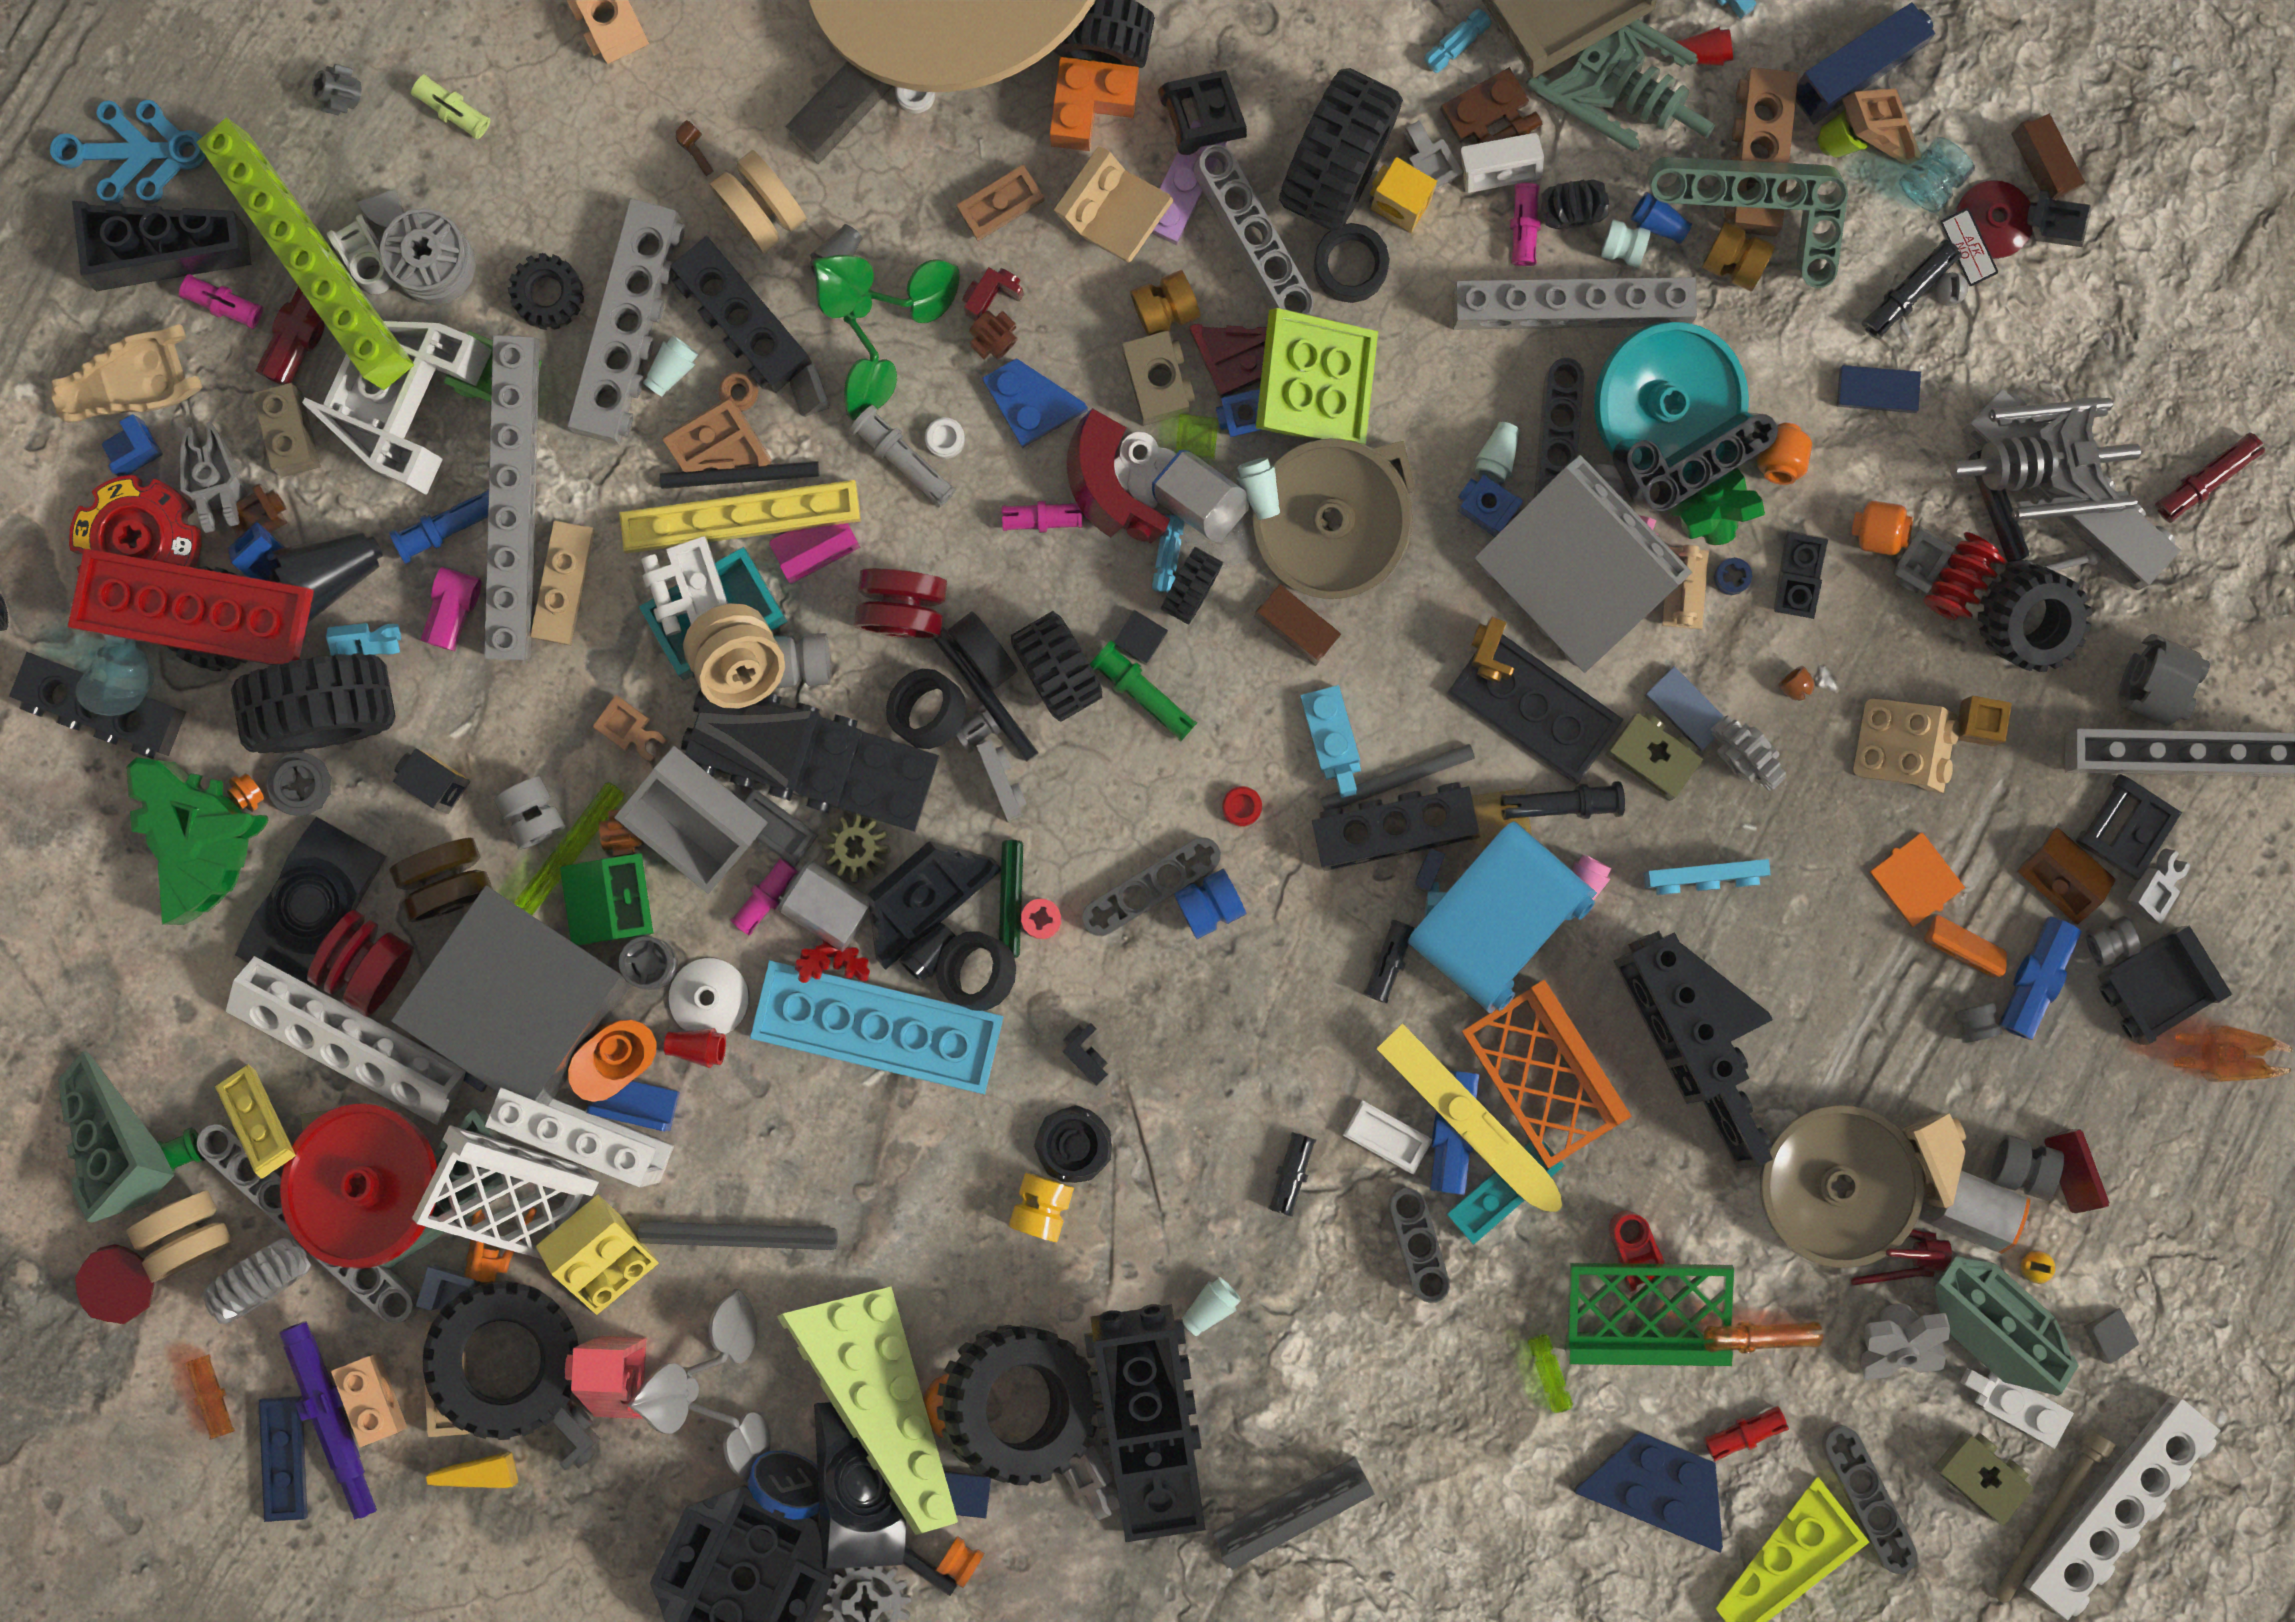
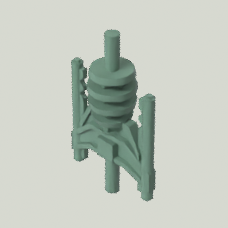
[1526,19,1715,152]

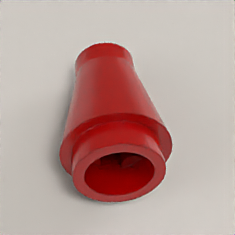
[1675,26,1733,66]
[664,1028,726,1068]

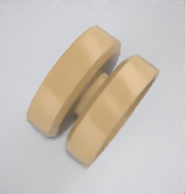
[709,150,807,254]
[683,603,785,709]
[126,1190,233,1283]

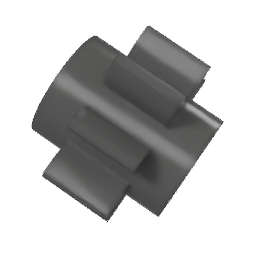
[312,64,362,116]

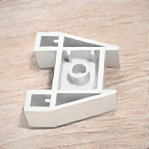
[302,321,492,495]

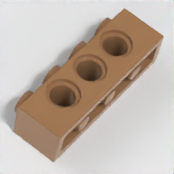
[1724,67,1798,237]

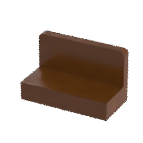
[2011,113,2085,200]
[1254,584,1341,666]
[2017,827,2116,925]

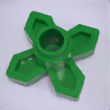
[1668,468,1765,545]

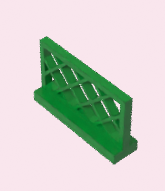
[1565,1263,1734,1366]

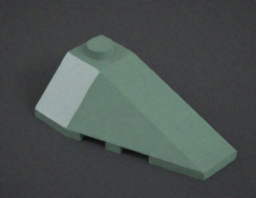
[58,1051,174,1223]

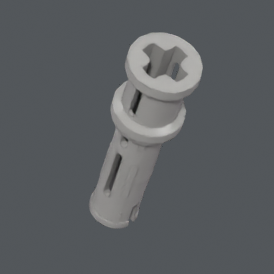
[849,405,956,508]

